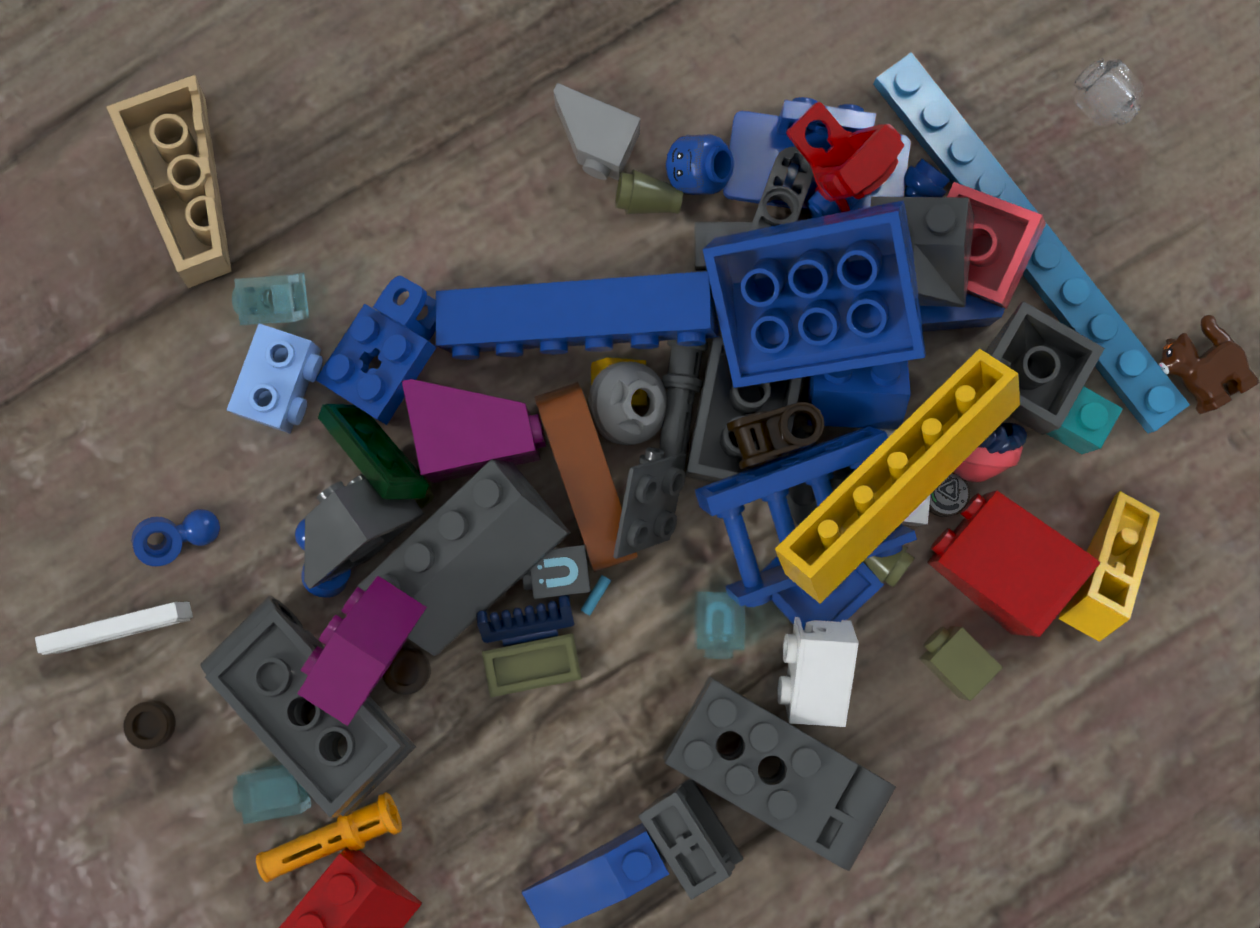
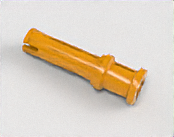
[256,792,402,883]

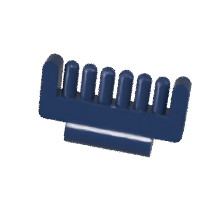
[476,595,575,647]

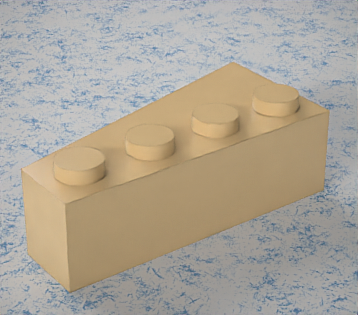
[106,75,232,288]

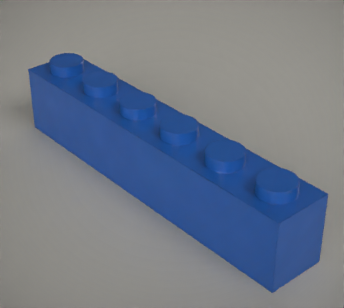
[436,271,719,360]

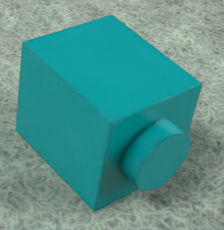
[1046,386,1123,455]

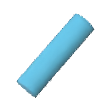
[581,575,611,616]

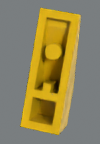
[1058,491,1160,642]

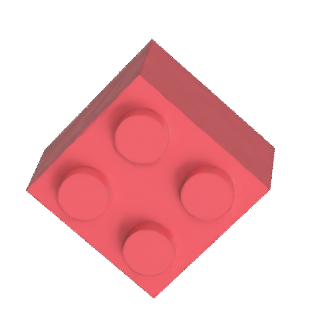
[947,182,1046,309]

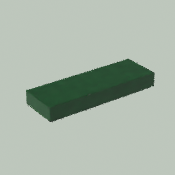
[318,404,429,500]

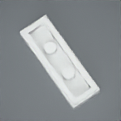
[35,602,193,655]

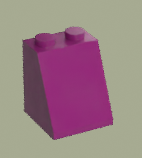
[402,379,546,483]

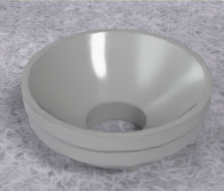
[588,362,667,445]

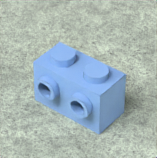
[227,323,323,433]

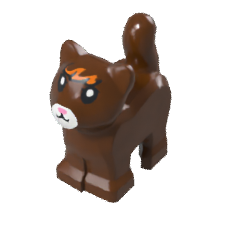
[1159,315,1260,414]

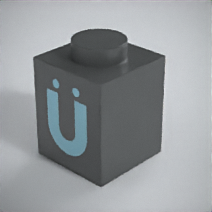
[523,545,591,599]

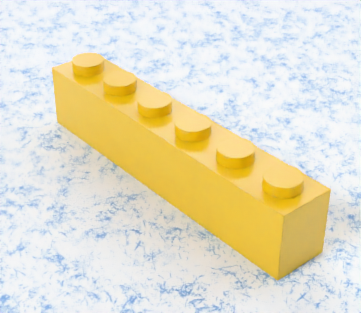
[775,348,1020,604]

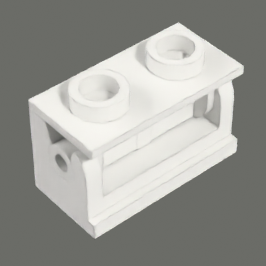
[777,617,859,727]

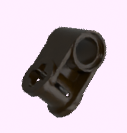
[726,402,825,470]

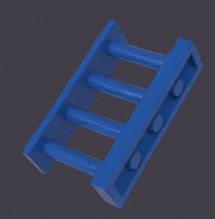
[694,426,917,607]

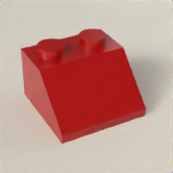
[279,847,422,928]

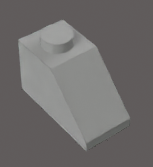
[554,83,641,180]

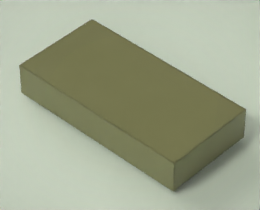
[482,633,582,698]

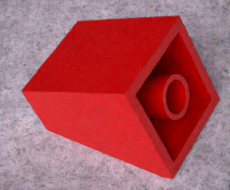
[927,491,1101,637]

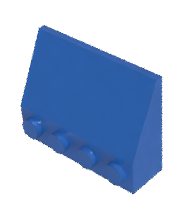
[702,200,926,388]

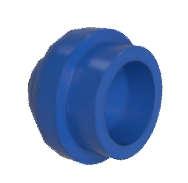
[904,158,950,197]

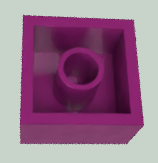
[297,576,427,726]

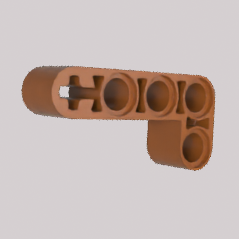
[535,382,638,573]

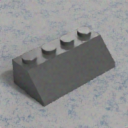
[357,459,571,656]

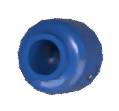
[666,134,734,195]

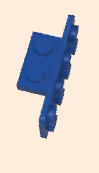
[723,97,911,211]

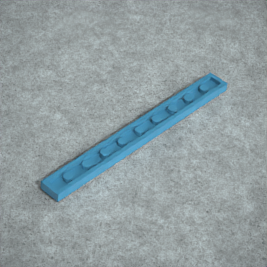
[873,52,1190,434]

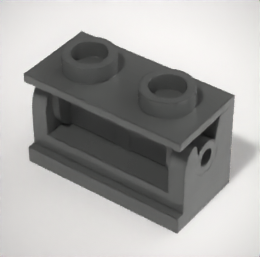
[638,779,744,900]

